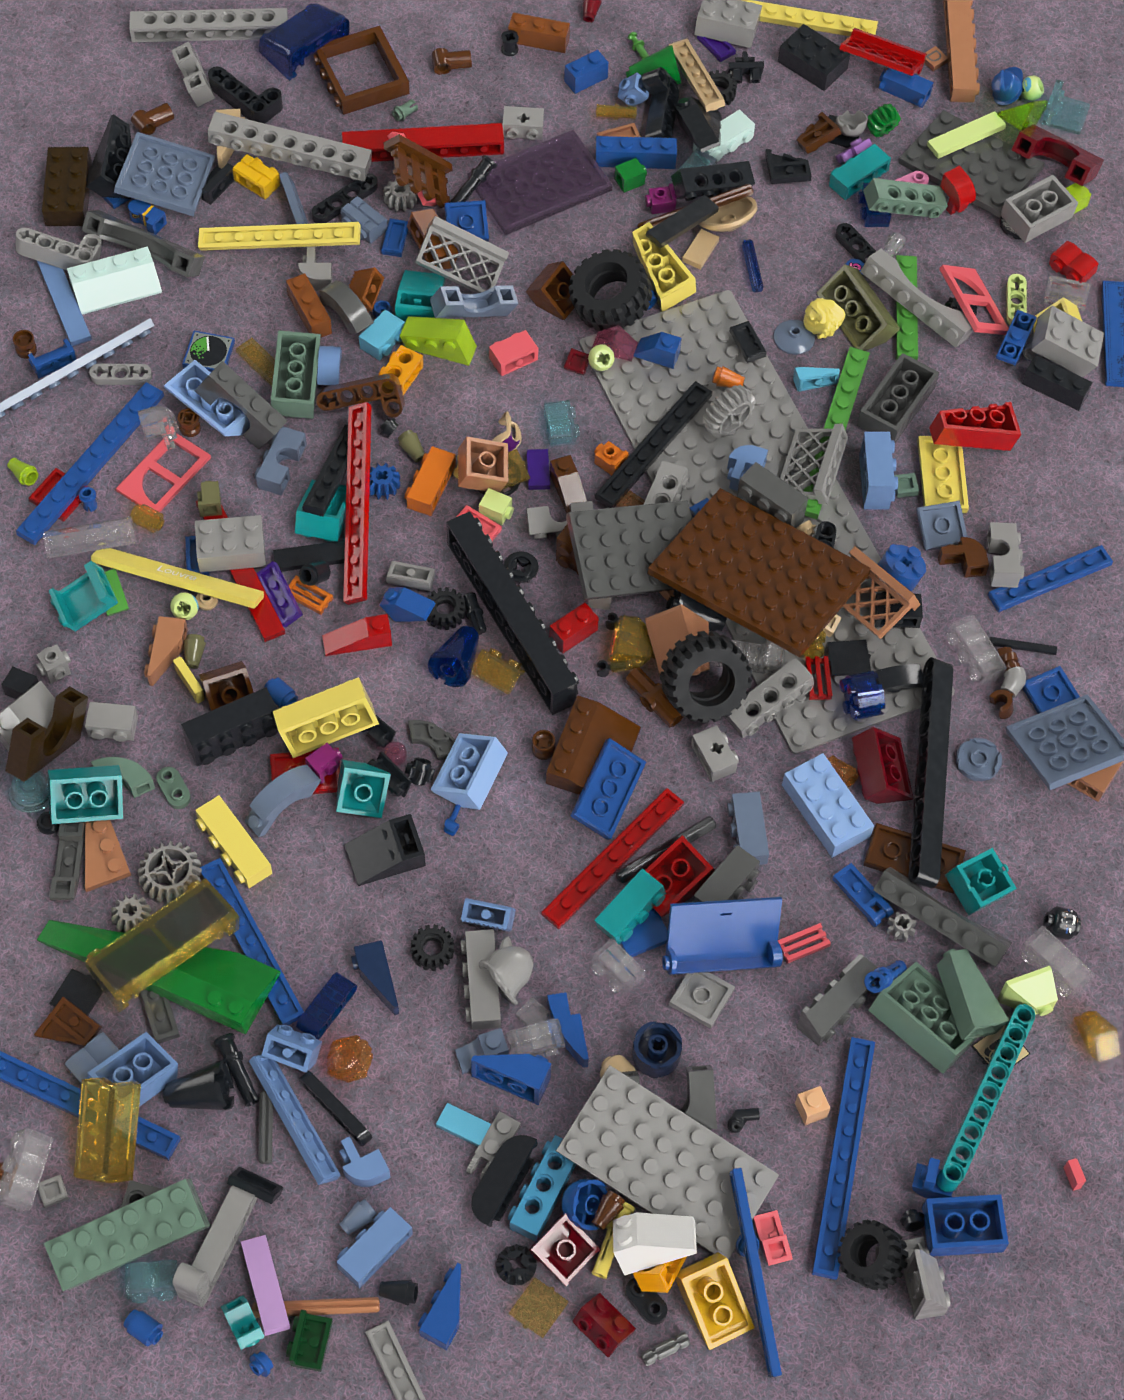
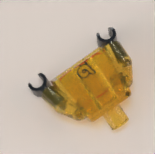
[597,612,655,677]

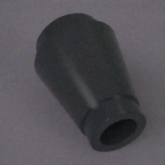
[379,1280,418,1306]

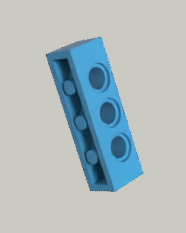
[508,1135,576,1241]

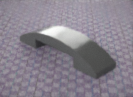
[49,822,85,900]

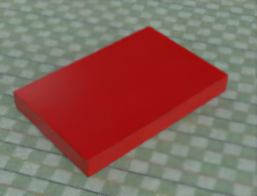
[270,747,340,795]

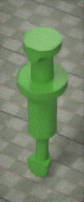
[628,32,649,59]

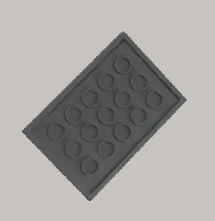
[899,110,1045,218]
[566,500,692,600]

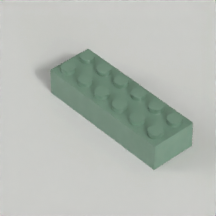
[44,1179,210,1291]

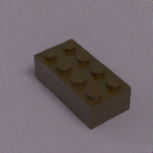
[42,147,92,226]

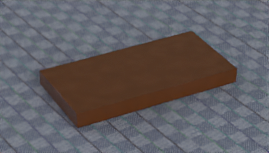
[863,823,966,894]

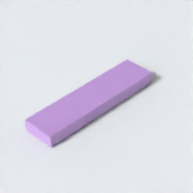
[241,1235,290,1336]

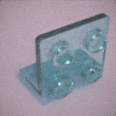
[1042,79,1090,135]

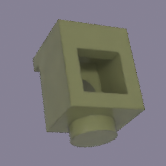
[197,481,222,517]

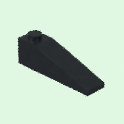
[673,97,722,153]
[86,114,132,199]

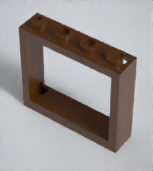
[312,26,410,115]

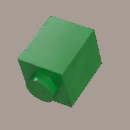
[614,158,647,193]

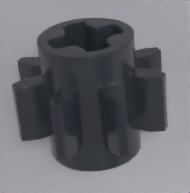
[405,757,435,786]

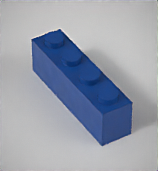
[595,136,677,169]

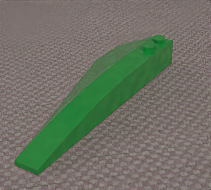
[37,920,281,1035]

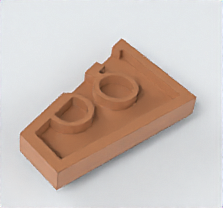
[85,820,131,892]

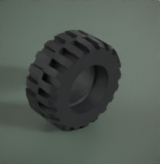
[569,249,652,332]
[660,631,752,723]

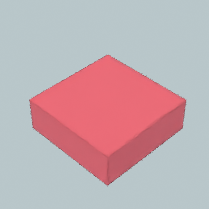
[1064,1158,1086,1191]

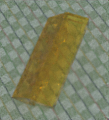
[74,1077,141,1183]

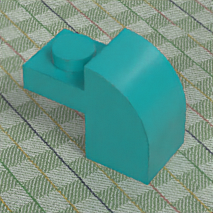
[221,1295,264,1350]

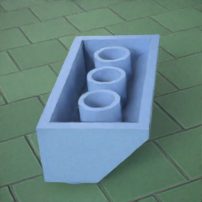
[164,360,250,436]

